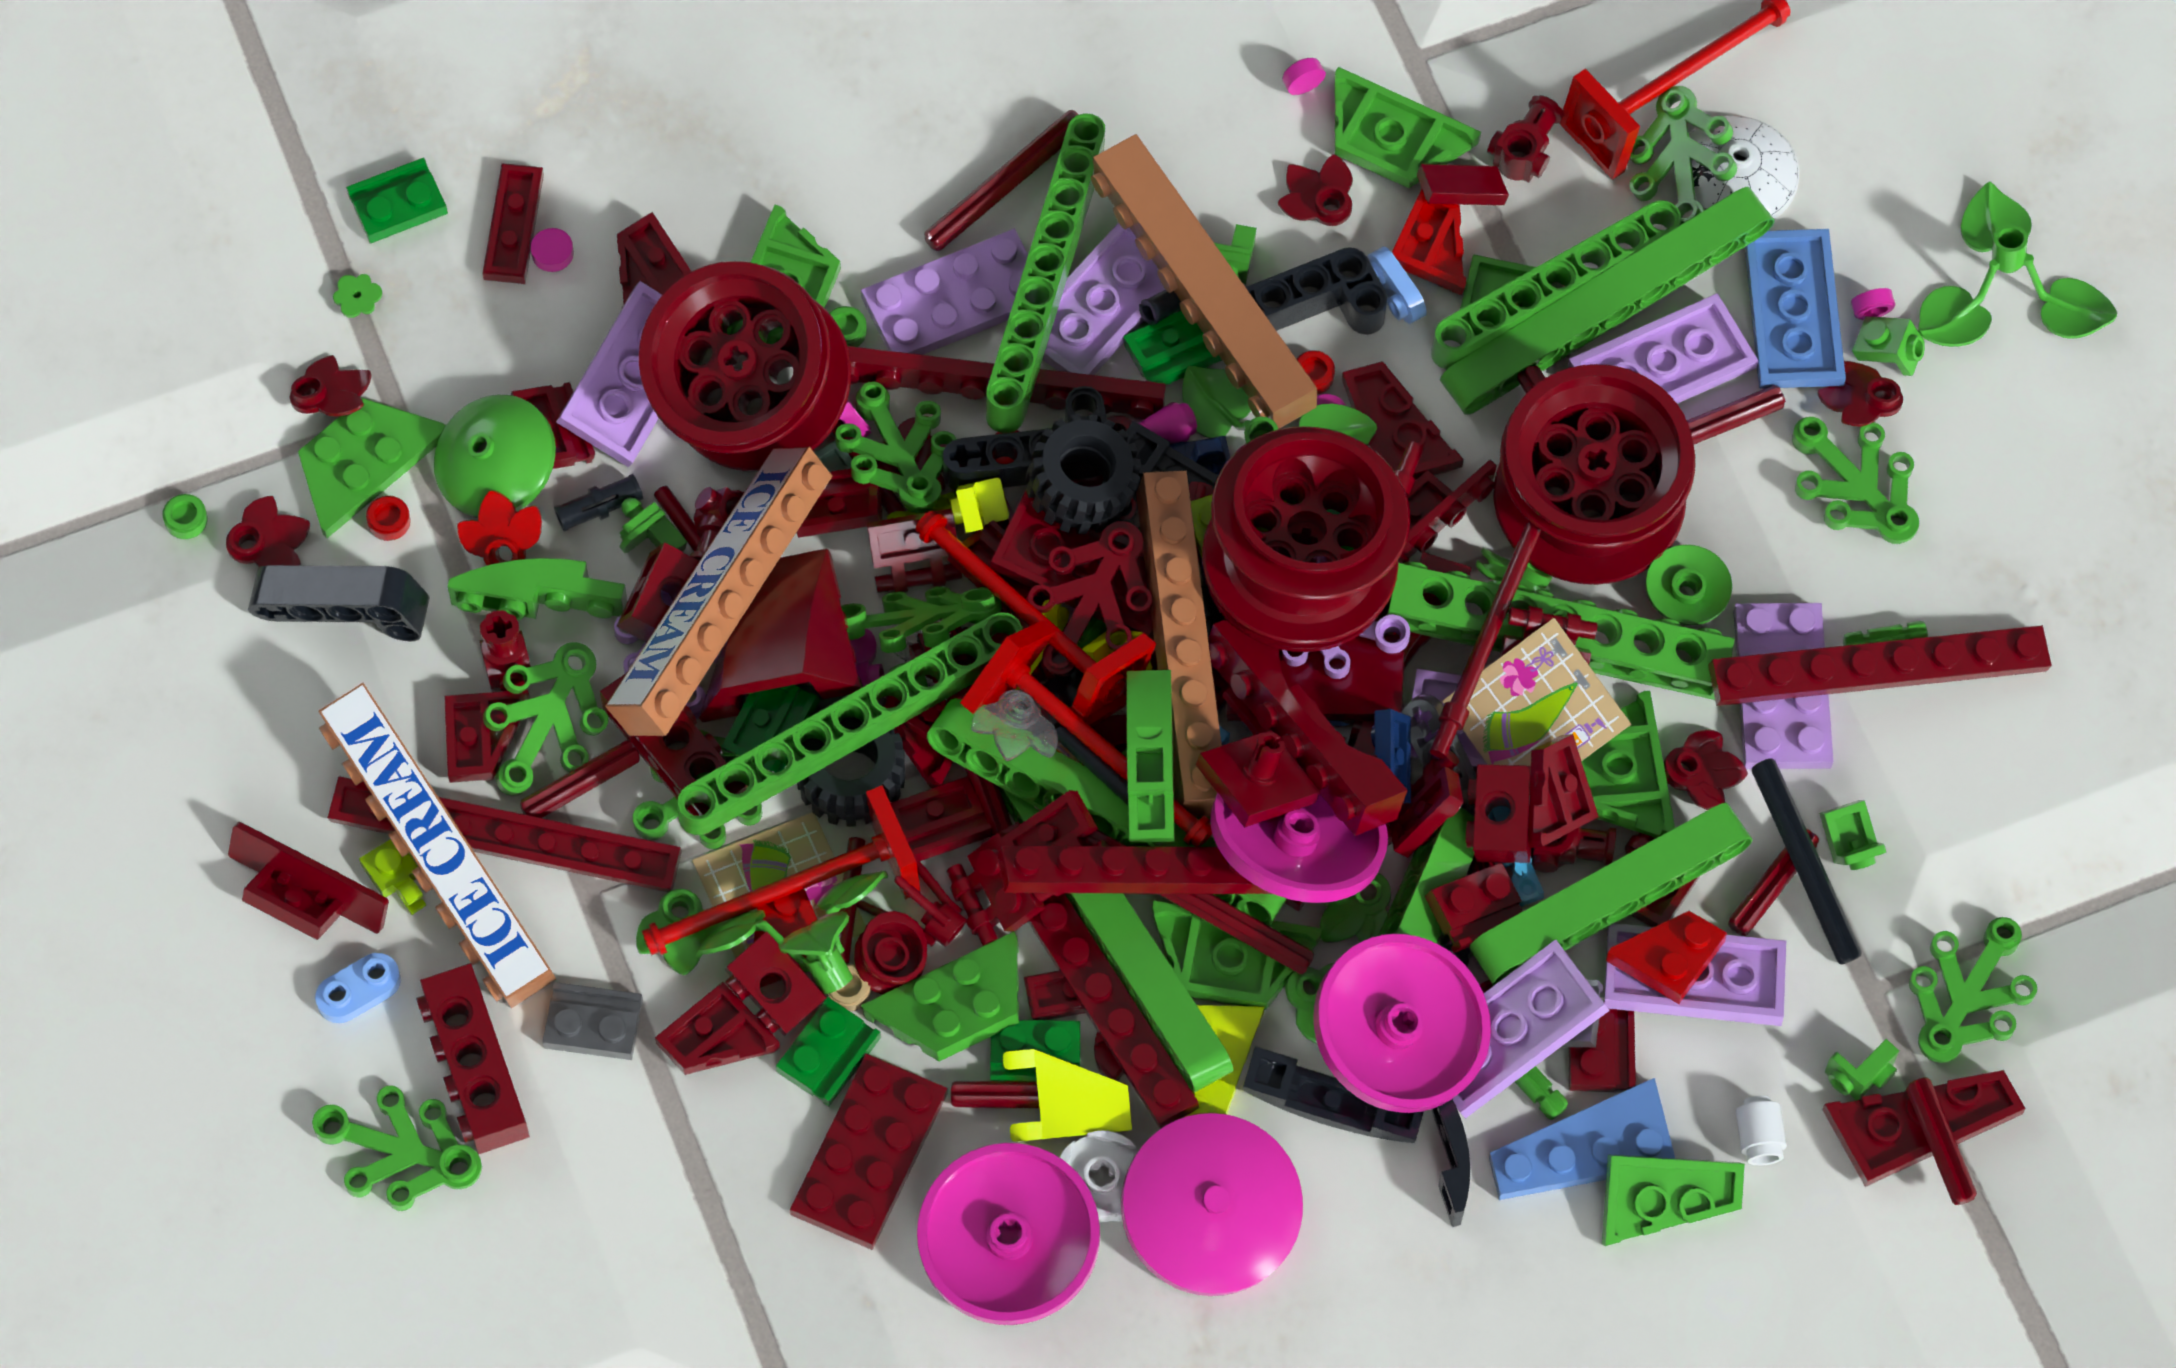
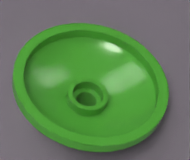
[434,394,556,518]

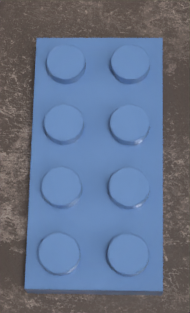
[1744,229,1846,389]

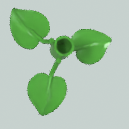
[1918,181,2117,347]
[1182,366,1377,445]
[695,870,888,994]

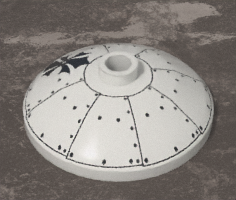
[1674,116,1799,219]

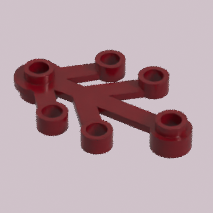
[1028,521,1153,677]

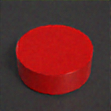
[1296,350,1335,395]
[366,496,411,541]

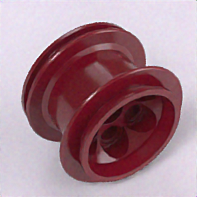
[639,261,851,472]
[1493,364,1696,585]
[1202,426,1410,652]

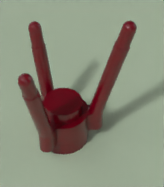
[857,862,967,947]

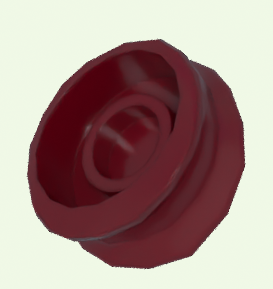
[854,911,927,995]

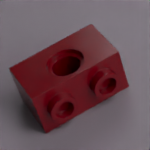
[617,542,699,643]
[1466,764,1531,863]
[725,931,826,1036]

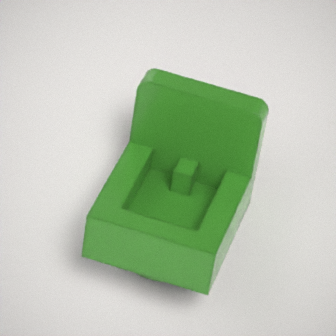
[1852,316,1925,376]
[1819,800,1886,870]
[1825,1039,1900,1100]

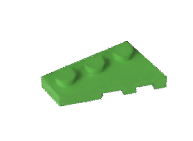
[1602,1154,1745,1246]

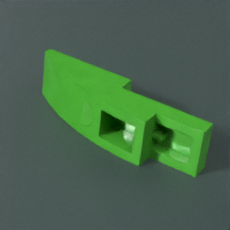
[447,558,628,620]
[1127,670,1175,843]

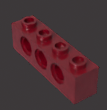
[599,673,748,835]
[416,963,530,1155]

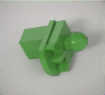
[1214,224,1257,285]
[619,498,687,553]

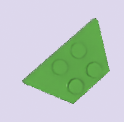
[1335,67,1481,188]
[727,204,841,344]
[298,398,446,538]
[1582,690,1675,838]
[1152,900,1322,1010]
[861,932,1019,1062]

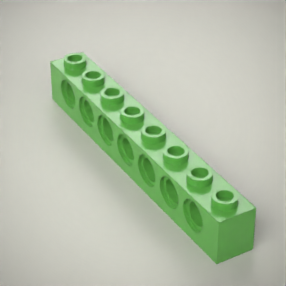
[1382,562,1735,700]

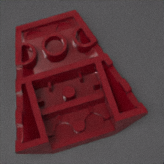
[699,548,863,723]

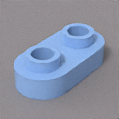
[1367,246,1427,324]
[315,953,401,1023]

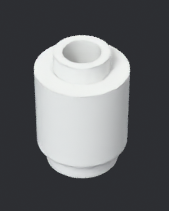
[1736,1095,1786,1165]

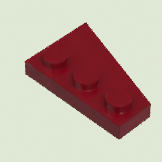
[1341,361,1464,480]

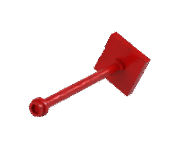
[1559,0,1791,180]
[915,511,1156,727]
[960,620,1212,847]
[641,786,921,956]

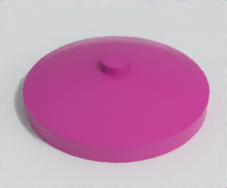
[1210,792,1388,903]
[1313,934,1491,1113]
[1121,1113,1303,1296]
[917,1143,1100,1325]

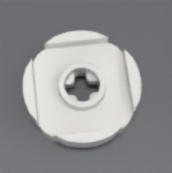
[1060,1130,1138,1222]

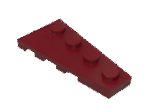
[1822,1070,2026,1187]

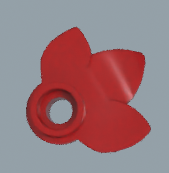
[457,490,542,566]

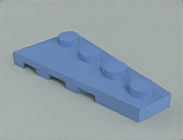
[1489,1078,1675,1200]

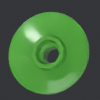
[1646,545,1732,625]

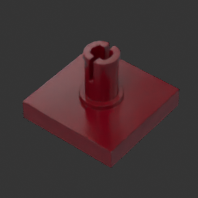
[1196,730,1320,828]

